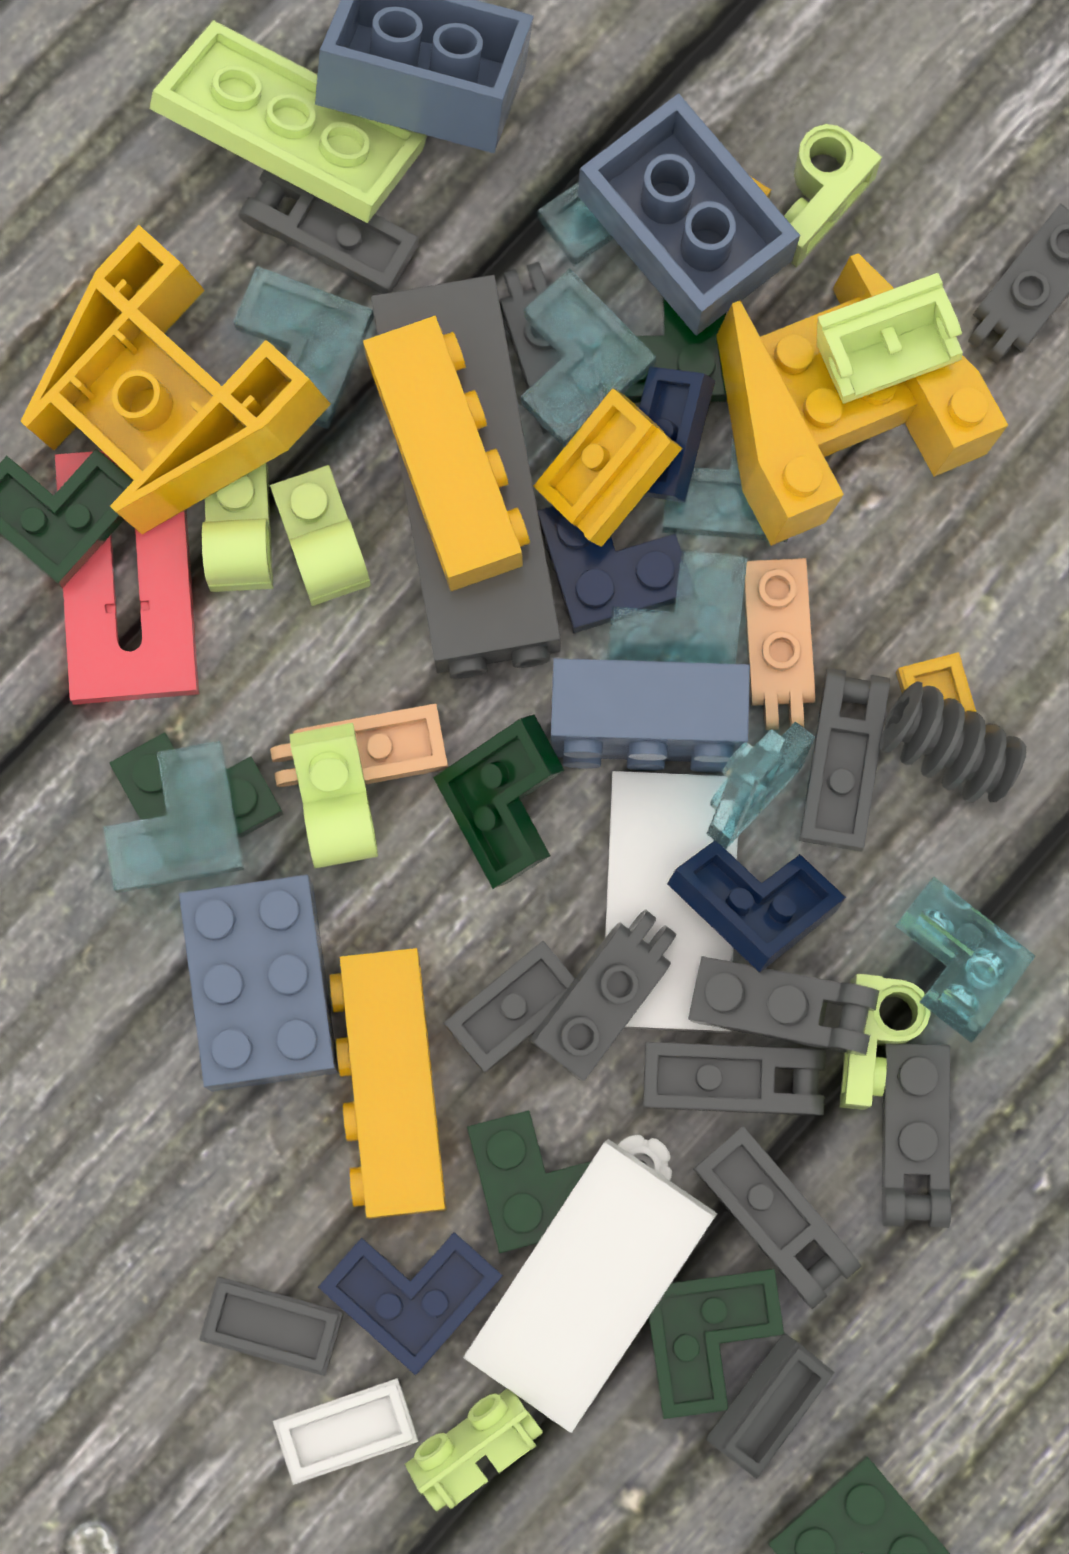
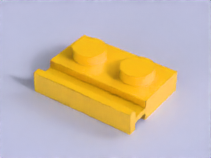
[533,388,683,547]

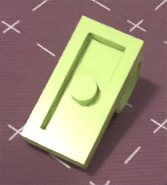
[784,124,882,268]
[202,463,273,592]
[270,465,371,606]
[289,723,378,869]
[839,974,930,1110]

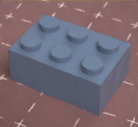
[315,0,534,154]
[577,93,800,335]
[551,658,750,773]
[179,874,339,1092]

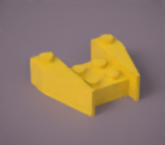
[20,225,331,534]
[717,253,1008,546]

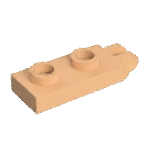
[742,558,815,730]
[270,703,448,787]

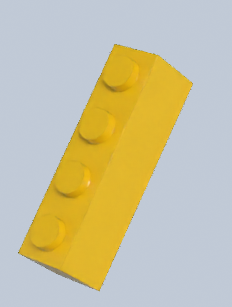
[363,315,530,592]
[330,948,447,1219]

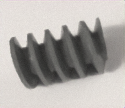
[879,681,1027,803]

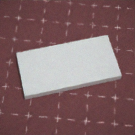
[605,771,740,1033]
[463,1139,717,1433]

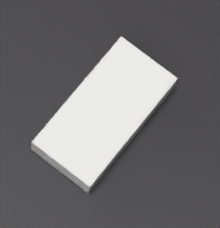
[273,1378,419,1485]

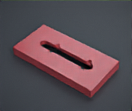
[55,451,199,705]

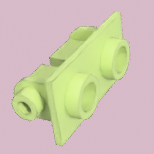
[405,1389,543,1512]

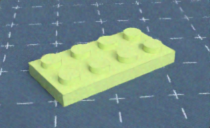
[150,20,427,223]

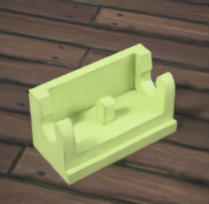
[816,273,963,404]

